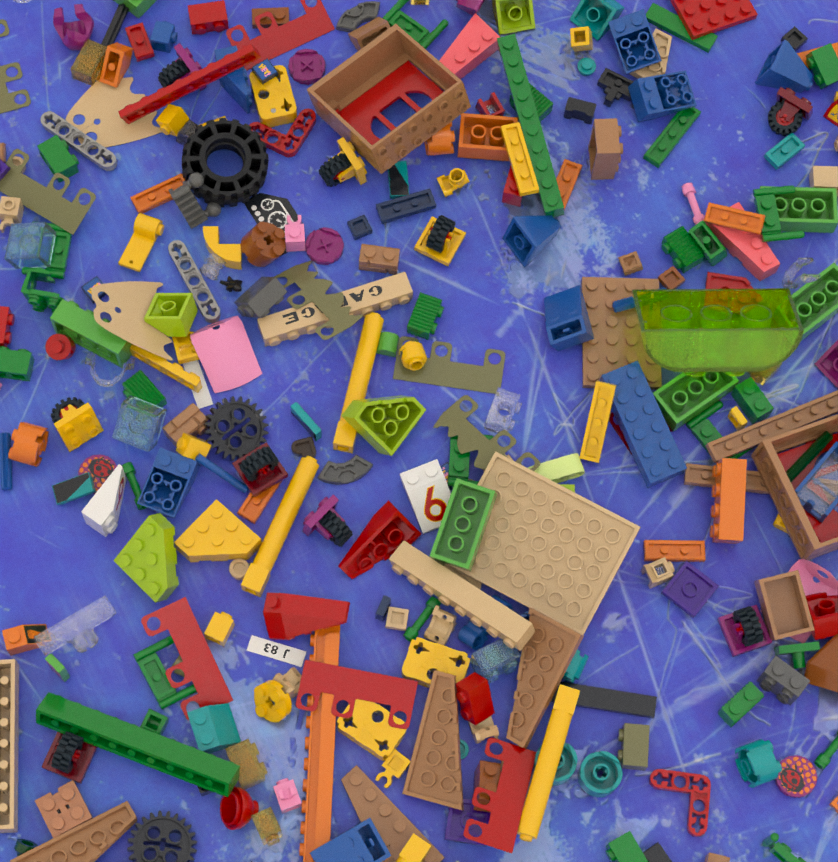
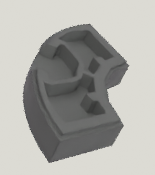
[336,1,380,32]
[318,455,373,485]

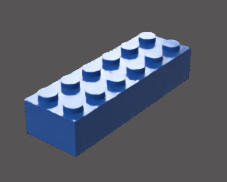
[599,361,687,488]

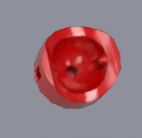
[45,333,76,360]

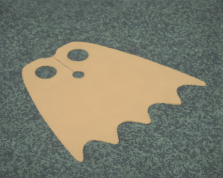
[66,77,161,149]
[91,281,173,361]

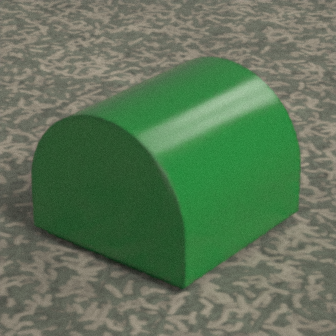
[140,708,169,735]

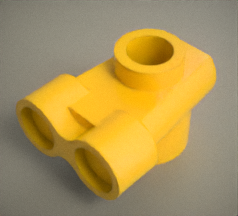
[437,168,470,197]

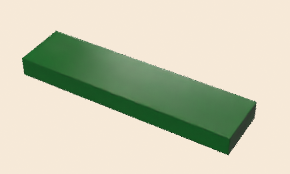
[646,3,718,53]
[643,107,701,168]

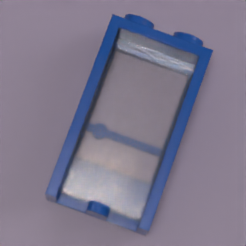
[795,441,838,523]

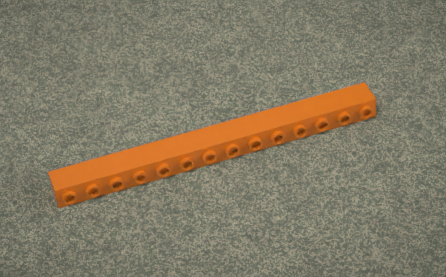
[299,625,340,862]

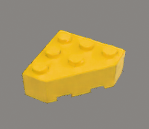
[174,499,262,562]

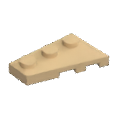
[629,29,672,79]

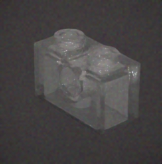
[484,387,522,437]

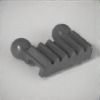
[168,172,221,229]

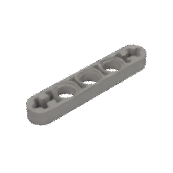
[40,111,117,171]
[168,240,221,323]

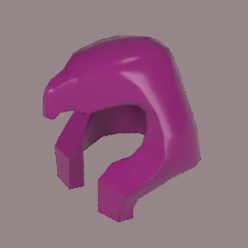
[53,4,94,51]

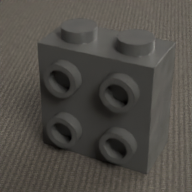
[234,277,287,318]
[756,656,810,706]

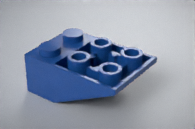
[608,9,662,74]
[214,46,253,114]
[628,70,697,122]
[544,285,594,351]
[137,447,201,518]
[310,818,391,862]

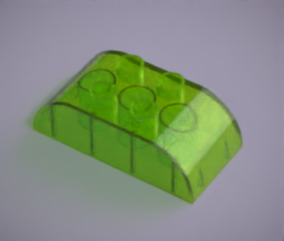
[632,288,804,377]

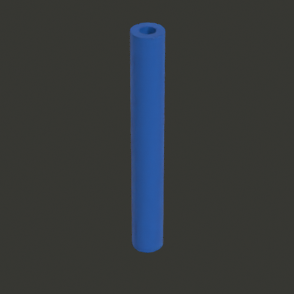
[195,453,248,493]

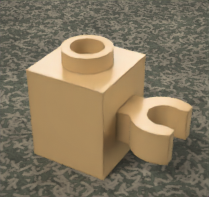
[0,196,24,234]

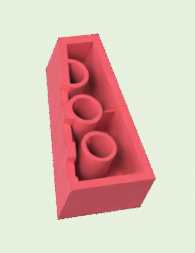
[439,13,500,79]
[705,202,780,281]

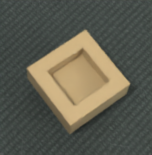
[385,606,409,631]

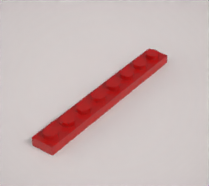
[118,44,261,124]

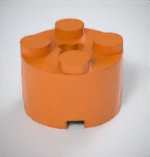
[424,122,455,156]
[8,422,49,467]

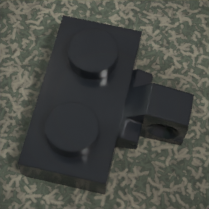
[597,68,634,107]

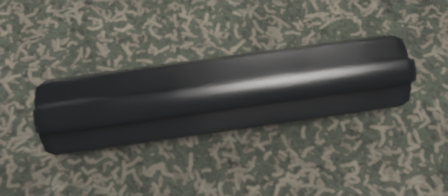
[100,4,129,53]

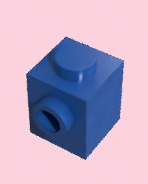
[150,21,178,53]

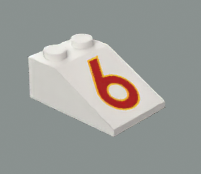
[400,459,451,534]
[81,464,127,537]

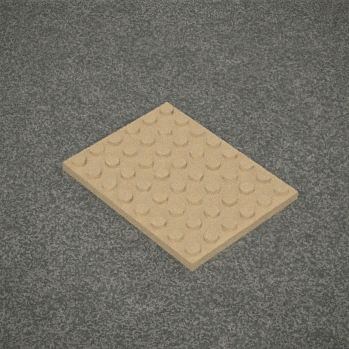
[445,451,641,636]

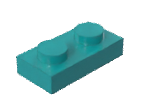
[764,133,805,170]

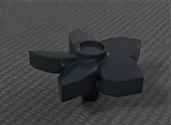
[220,276,242,292]

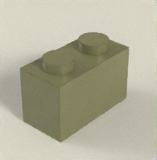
[617,723,650,771]

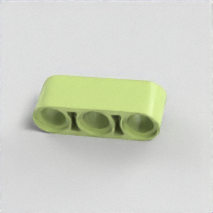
[528,453,585,483]

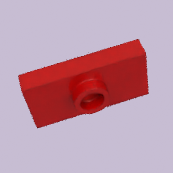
[125,22,155,62]

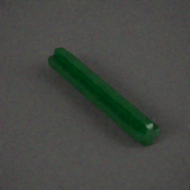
[786,431,833,482]

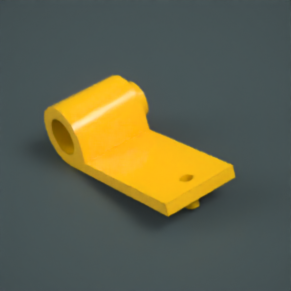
[118,213,165,272]

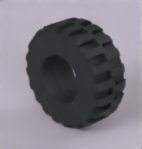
[182,118,269,207]

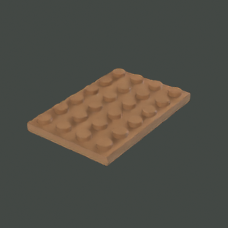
[581,277,662,390]

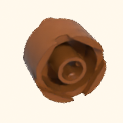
[240,222,286,267]

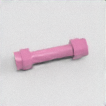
[682,183,705,225]

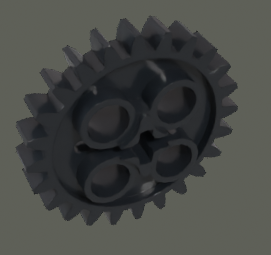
[203,396,269,461]
[127,811,197,862]

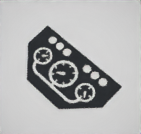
[244,193,303,256]

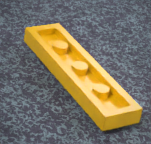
[500,122,539,197]
[130,344,202,393]
[580,381,617,463]

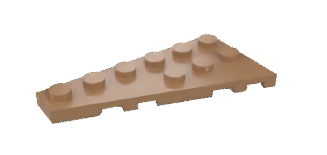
[506,607,584,748]
[402,670,464,811]
[341,765,445,862]
[10,801,138,862]

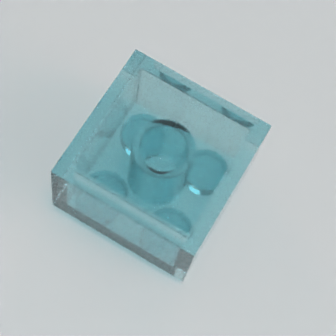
[5,222,57,269]
[112,395,167,452]
[470,639,521,684]

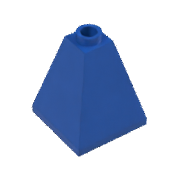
[755,40,813,93]
[502,215,561,267]

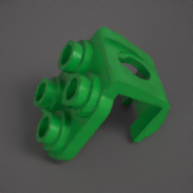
[21,268,63,313]

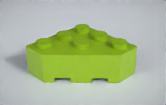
[342,395,426,456]
[113,513,179,603]

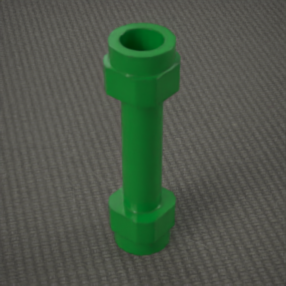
[121,462,147,510]
[403,596,441,642]
[814,732,838,770]

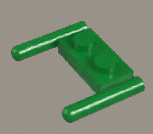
[382,0,449,49]
[753,185,805,242]
[21,221,72,279]
[686,401,754,459]
[447,434,493,487]
[133,635,197,710]
[762,833,806,862]

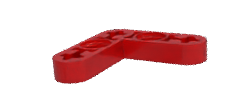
[249,108,316,158]
[649,769,711,837]

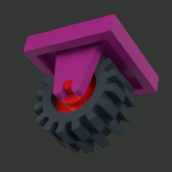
[158,43,207,91]
[302,495,353,547]
[717,605,772,657]

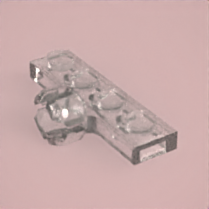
[34,595,116,656]

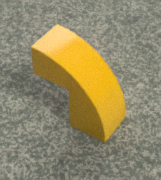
[203,226,242,270]

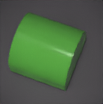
[376,332,399,357]

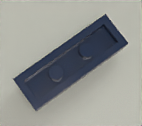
[376,188,436,224]

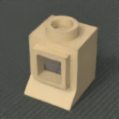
[641,557,675,589]

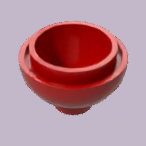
[220,787,259,830]

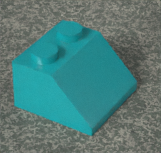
[569,0,625,41]
[187,703,242,754]

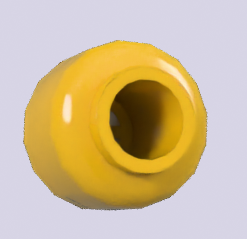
[399,341,427,371]

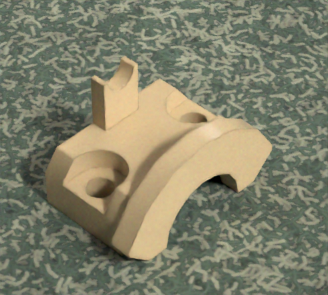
[424,605,457,645]
[272,667,302,699]
[468,716,499,744]

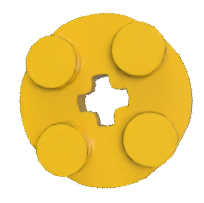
[254,680,292,722]

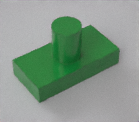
[774,641,820,669]

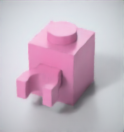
[285,215,306,252]
[273,778,302,814]

